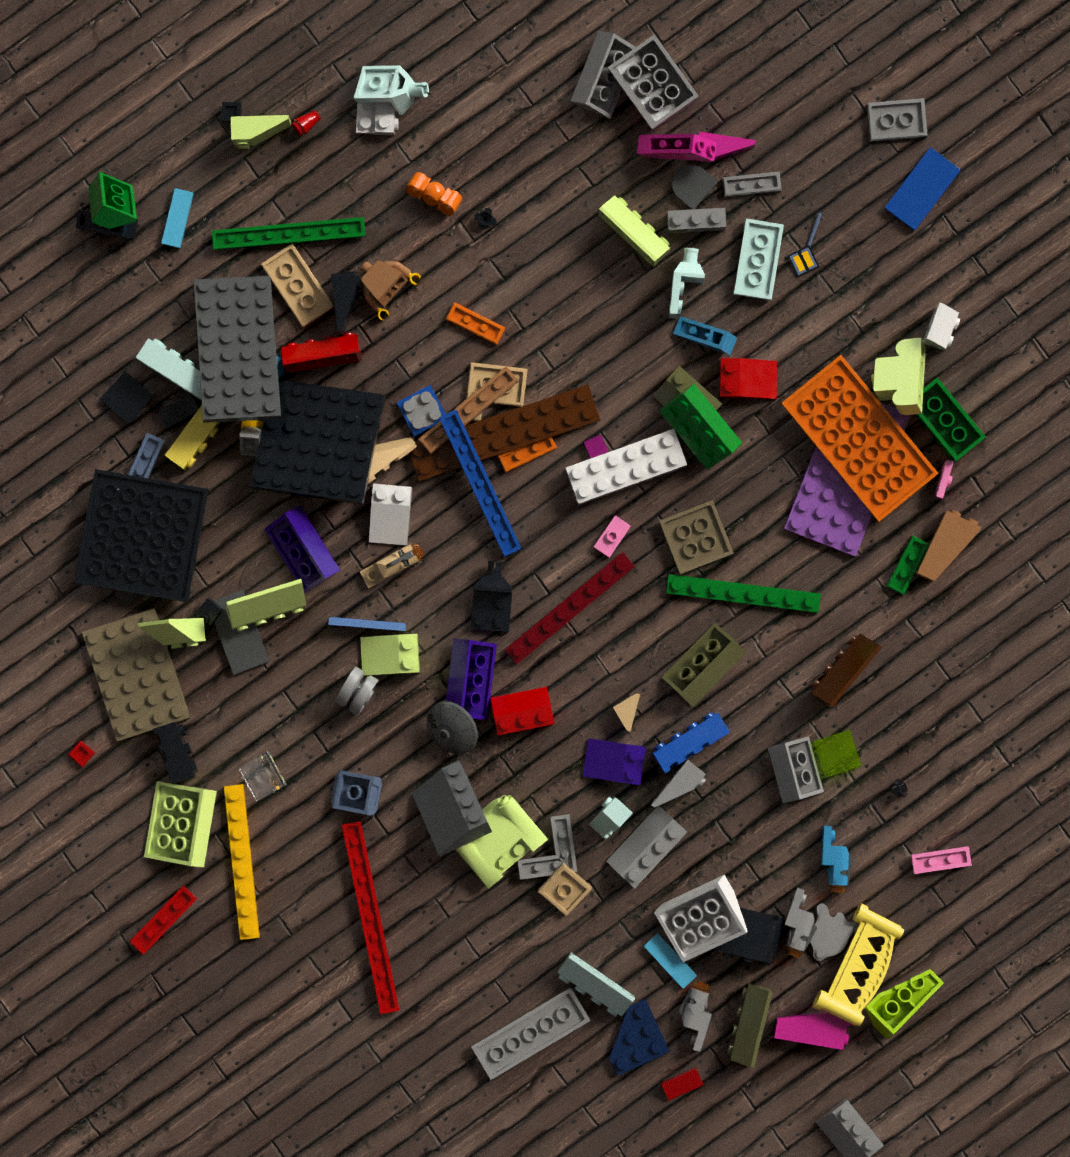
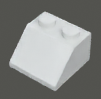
[923,303,960,351]

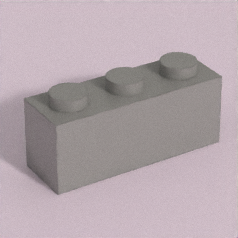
[667,208,726,233]

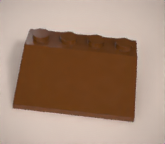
[810,634,882,708]

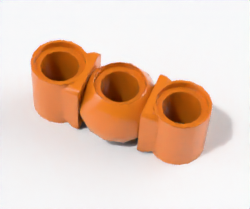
[405,172,462,216]

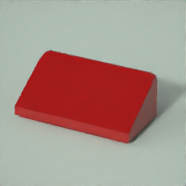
[661,1067,704,1101]

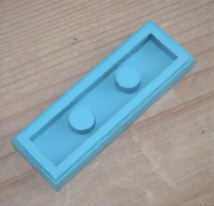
[161,188,194,249]
[644,933,697,989]

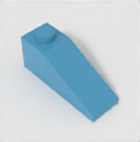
[673,316,737,356]

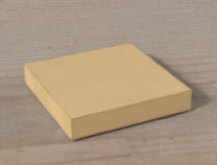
[538,862,592,916]

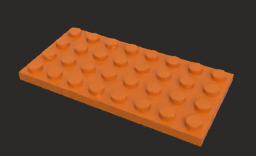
[781,355,939,522]

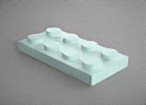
[734,218,784,301]

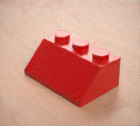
[491,687,554,735]

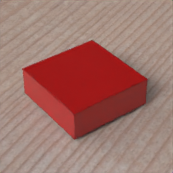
[68,740,95,767]

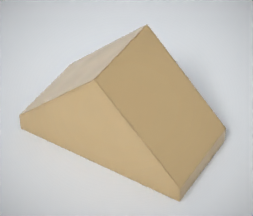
[613,693,640,732]

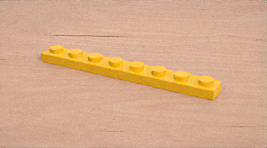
[224,784,260,940]

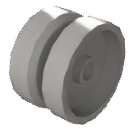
[335,666,379,716]

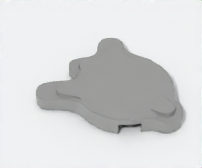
[810,903,859,961]

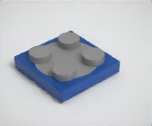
[396,385,446,437]

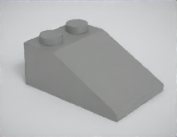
[650,760,706,808]

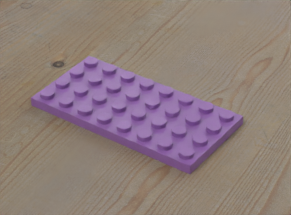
[784,402,911,557]

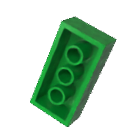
[914,377,986,463]
[659,384,742,470]

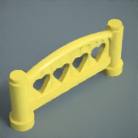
[812,903,904,1026]

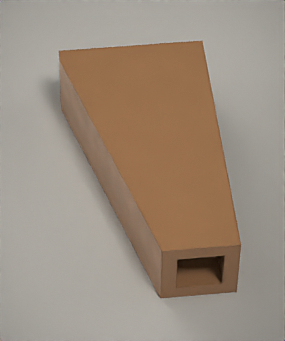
[915,509,981,582]

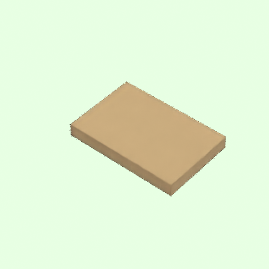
[466,362,528,407]

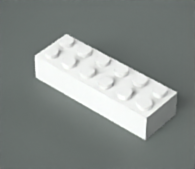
[565,429,687,505]

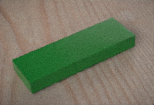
[886,535,929,595]

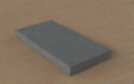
[214,590,270,675]

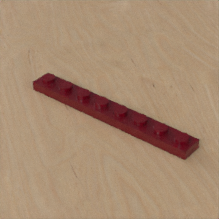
[505,552,635,664]

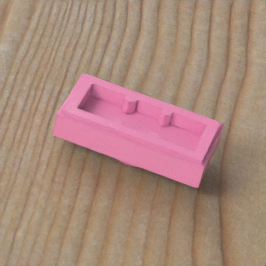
[934,460,953,500]
[594,515,631,558]

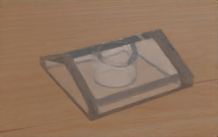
[238,751,287,802]

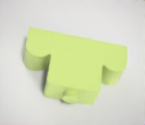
[871,338,926,415]

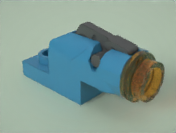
[821,826,854,893]

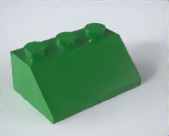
[88,172,137,229]

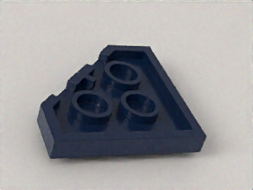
[609,998,670,1076]

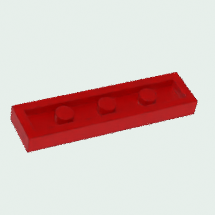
[130,885,198,955]

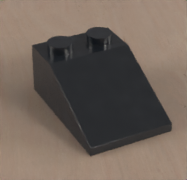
[331,271,361,336]

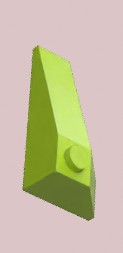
[865,969,944,1040]

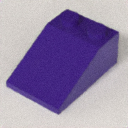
[583,738,646,785]

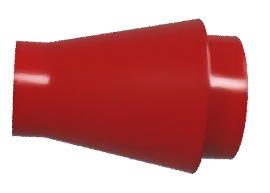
[292,110,321,136]

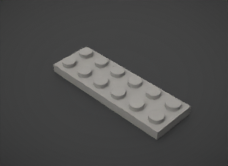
[471,987,590,1080]

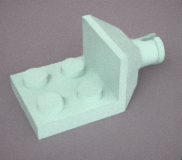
[354,65,429,115]
[669,248,705,319]

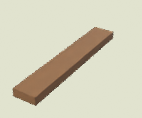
[418,366,519,455]

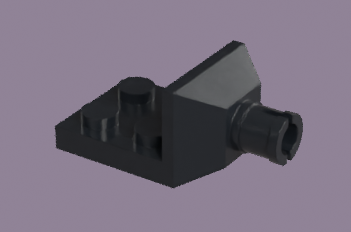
[471,561,513,632]

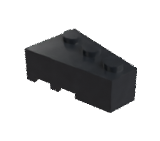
[153,722,198,784]

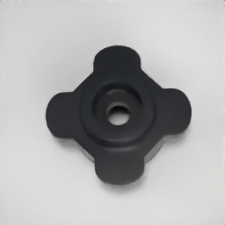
[474,208,497,230]
[891,778,908,798]

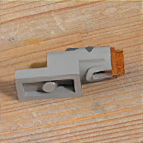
[784,888,817,958]
[679,980,712,1052]

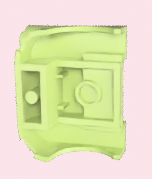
[455,795,548,889]

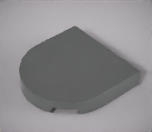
[672,165,718,210]

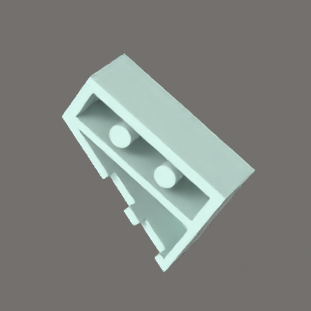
[589,796,632,840]

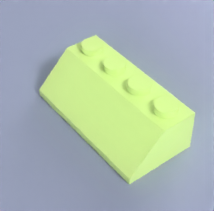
[599,196,670,267]

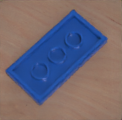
[884,147,960,231]

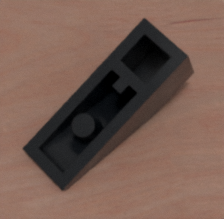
[76,209,138,238]

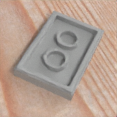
[867,98,928,142]

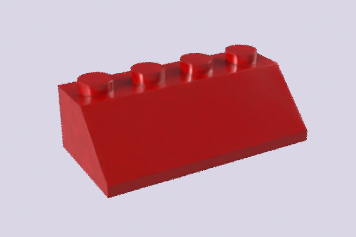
[281,333,362,374]

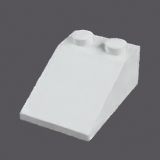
[369,484,412,546]

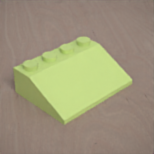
[225,579,306,632]
[144,781,217,867]

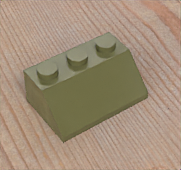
[653,366,722,411]

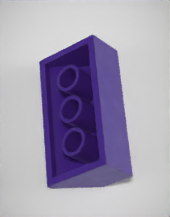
[264,506,340,594]
[446,639,497,720]

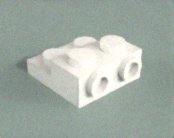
[356,102,399,135]

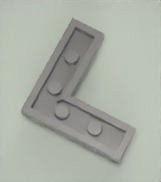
[518,814,577,880]

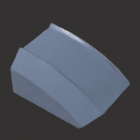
[331,770,382,816]

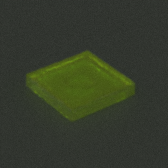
[813,729,862,778]

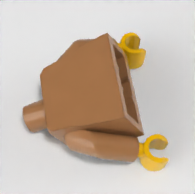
[361,260,421,320]

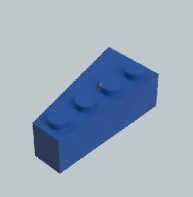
[652,712,730,773]

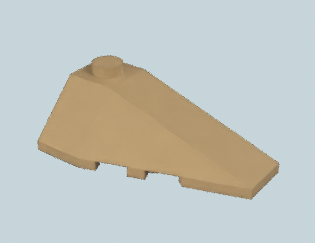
[368,437,417,483]

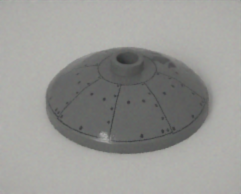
[426,701,478,755]

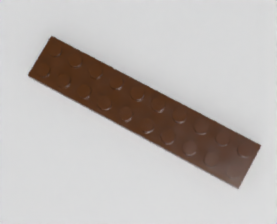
[409,384,601,482]

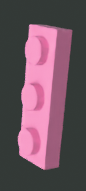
[911,846,972,874]

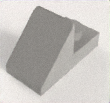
[239,426,262,456]

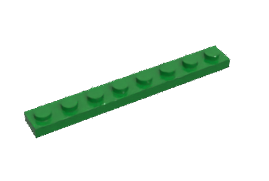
[212,217,366,250]
[666,574,821,613]

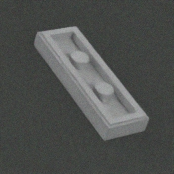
[722,171,782,197]

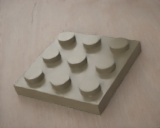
[659,500,734,574]

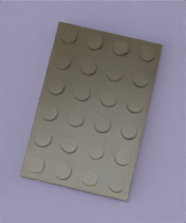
[82,608,191,741]

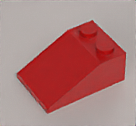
[719,358,777,399]

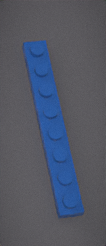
[439,409,521,557]

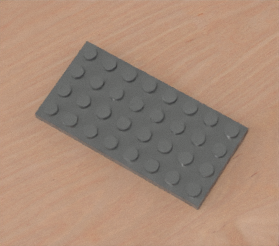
[194,276,281,423]

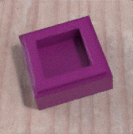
[583,435,609,458]

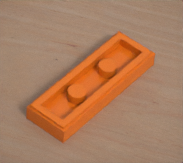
[446,302,506,345]
[498,437,557,473]

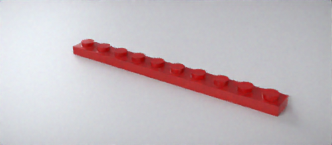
[342,821,400,1014]

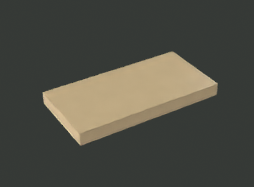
[261,243,335,328]

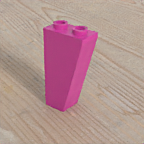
[637,134,717,161]
[773,1011,851,1050]

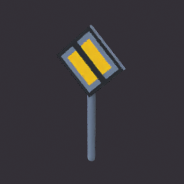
[787,213,822,277]

